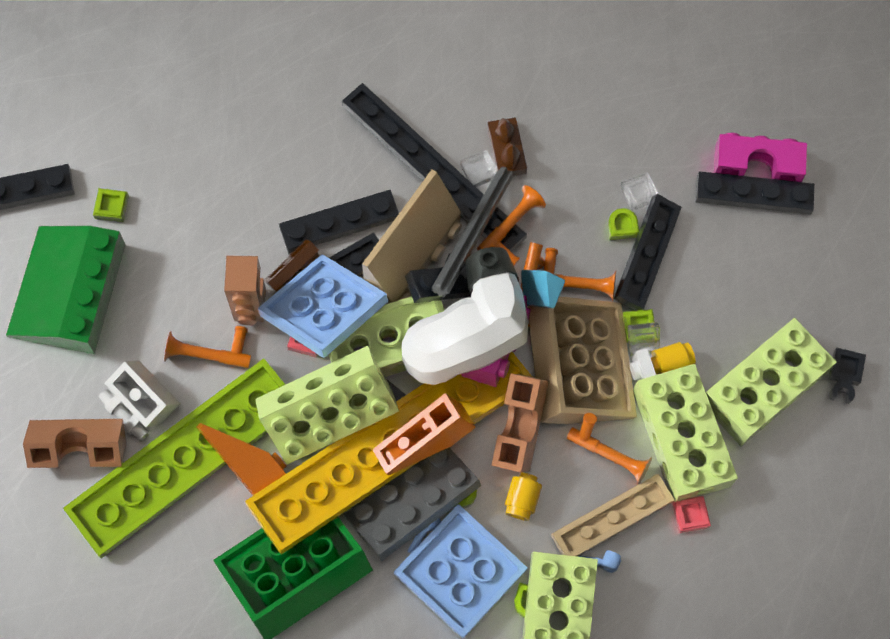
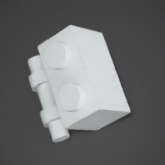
[98,361,180,441]

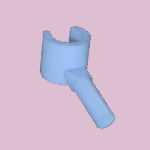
[407,518,441,553]
[578,550,621,573]

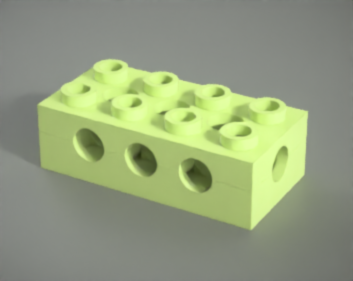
[329,296,445,377]
[706,317,837,447]
[255,346,399,464]
[633,364,738,502]
[522,551,598,639]

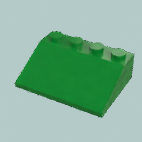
[6,226,126,354]
[213,517,373,639]

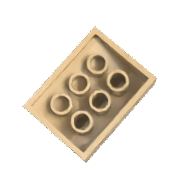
[362,169,462,305]
[527,296,637,424]

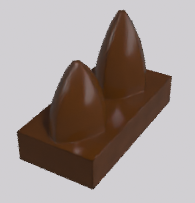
[487,117,527,176]
[264,240,320,292]

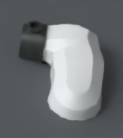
[402,247,528,385]

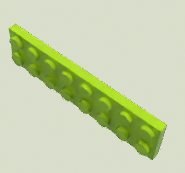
[63,358,285,559]

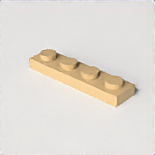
[551,474,675,557]

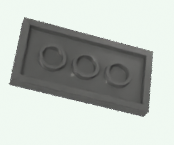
[344,447,481,561]

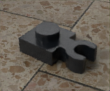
[828,347,866,404]

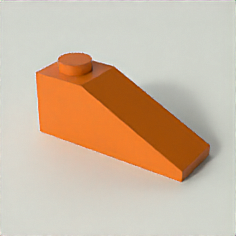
[373,393,476,475]
[196,423,287,495]

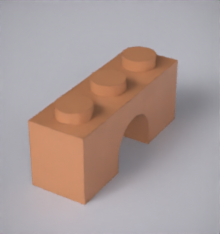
[224,256,266,325]
[491,374,549,472]
[23,419,127,468]

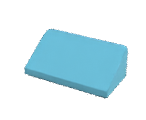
[521,270,565,308]

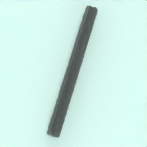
[432,167,513,297]

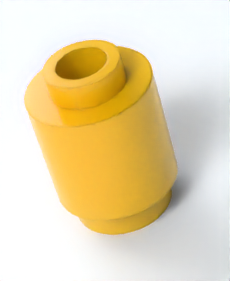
[651,342,696,375]
[505,472,542,521]

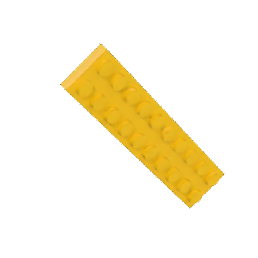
[245,352,533,555]

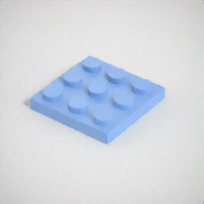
[258,254,388,358]
[394,504,528,639]

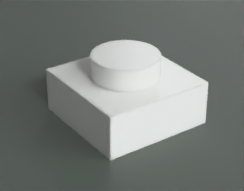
[629,348,656,380]

